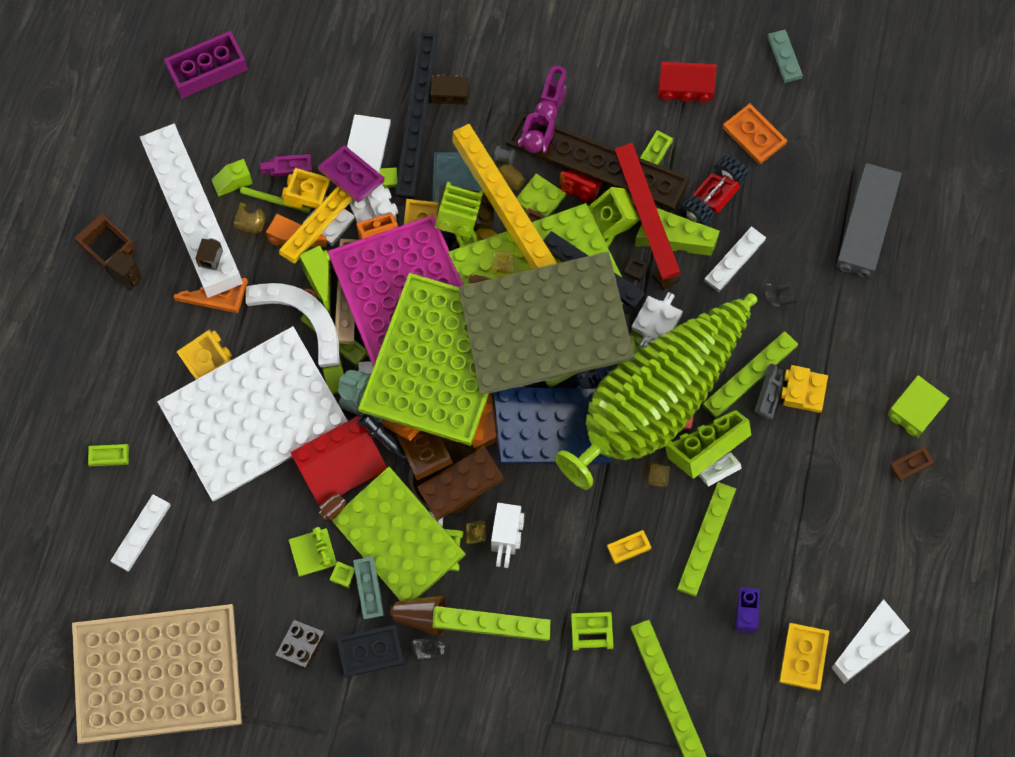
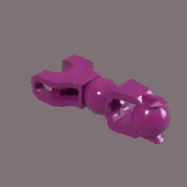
[518,66,566,154]

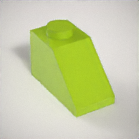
[212,159,253,196]

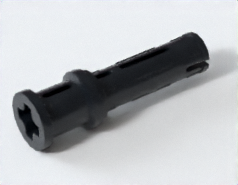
[357,413,406,461]

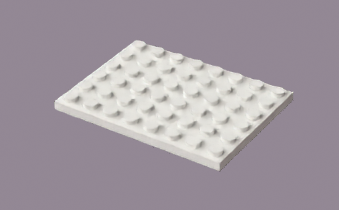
[157,327,347,502]

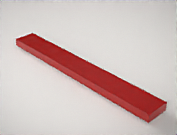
[615,143,681,280]

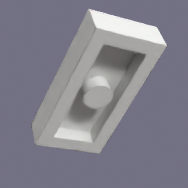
[699,452,742,487]

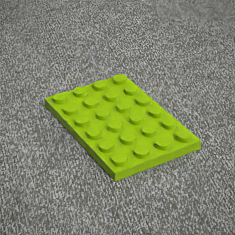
[332,467,466,601]

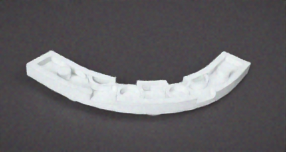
[246,283,339,367]

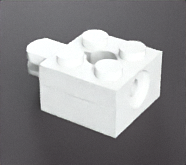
[491,503,524,568]

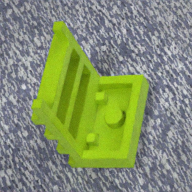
[434,181,483,238]

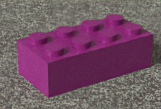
[164,31,248,98]

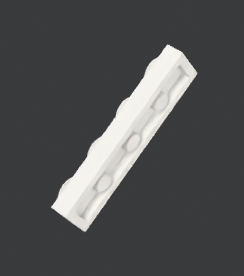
[704,226,766,293]
[111,495,171,572]

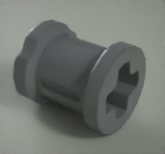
[493,145,516,166]

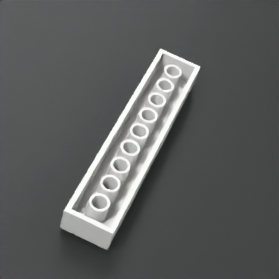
[140,124,243,298]

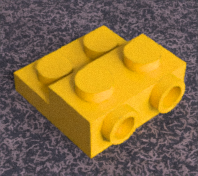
[281,168,330,209]
[177,329,232,380]
[781,365,828,413]

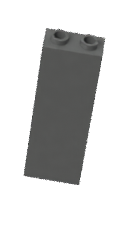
[836,163,902,278]

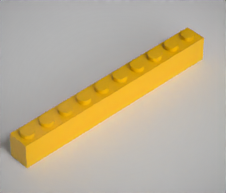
[453,124,557,269]

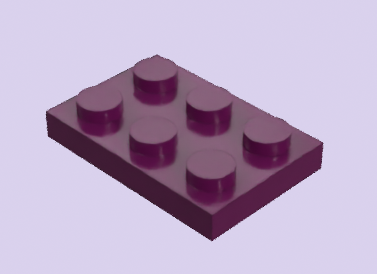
[318,145,385,203]

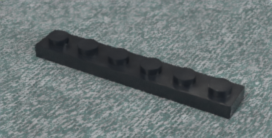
[543,231,645,309]

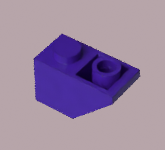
[735,587,760,633]

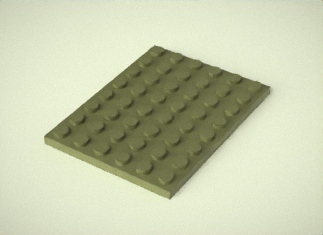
[458,252,635,395]

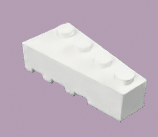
[832,599,910,684]

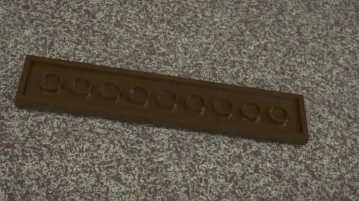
[506,113,690,211]

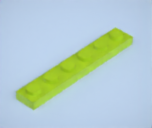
[703,331,798,419]
[677,482,736,597]
[433,606,550,641]

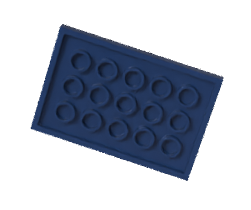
[491,388,612,464]

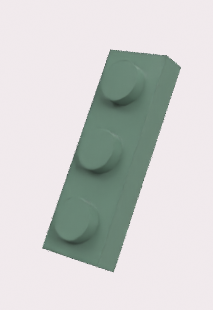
[768,29,803,83]
[353,556,384,619]

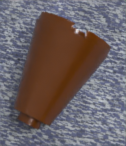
[390,595,447,636]

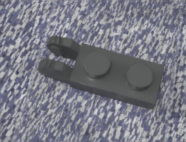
[754,364,785,420]

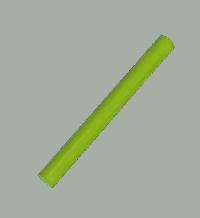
[240,186,312,213]

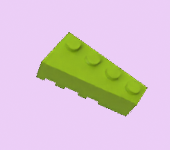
[635,208,720,256]
[665,410,751,479]

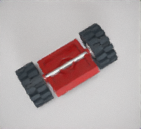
[678,155,749,226]

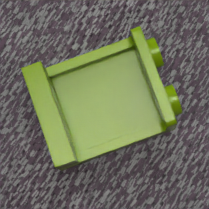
[888,375,949,438]

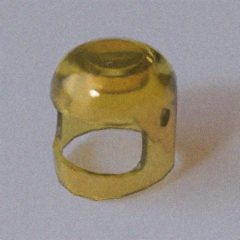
[234,202,266,234]

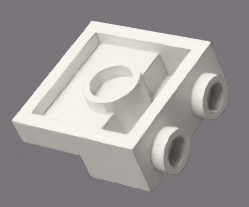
[349,184,398,223]

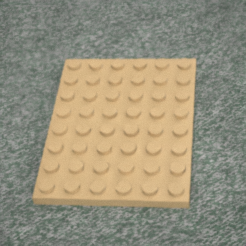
[72,604,242,744]

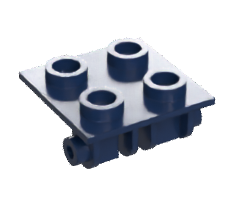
[571,366,611,389]

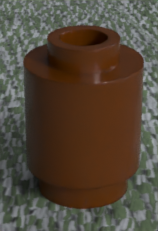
[318,493,347,521]

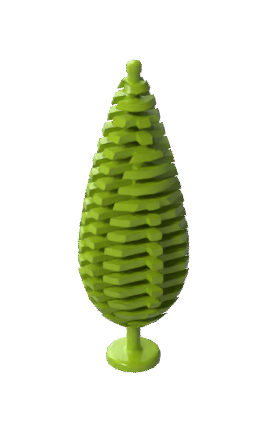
[555,293,757,490]

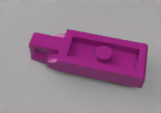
[260,154,312,177]

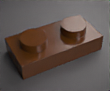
[890,447,934,482]

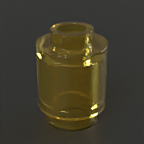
[499,164,525,190]

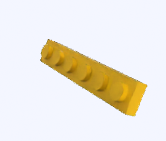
[279,186,353,264]

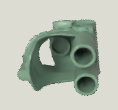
[338,370,383,423]

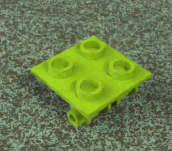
[289,527,337,577]

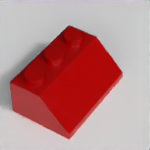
[658,62,717,102]

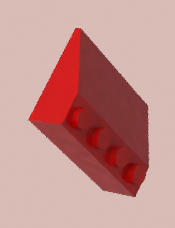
[290,415,387,505]

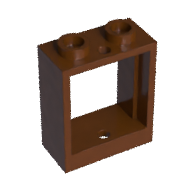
[75,213,136,274]

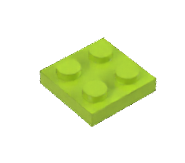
[516,174,566,217]

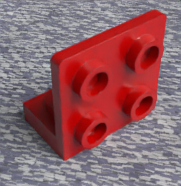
[560,170,603,203]

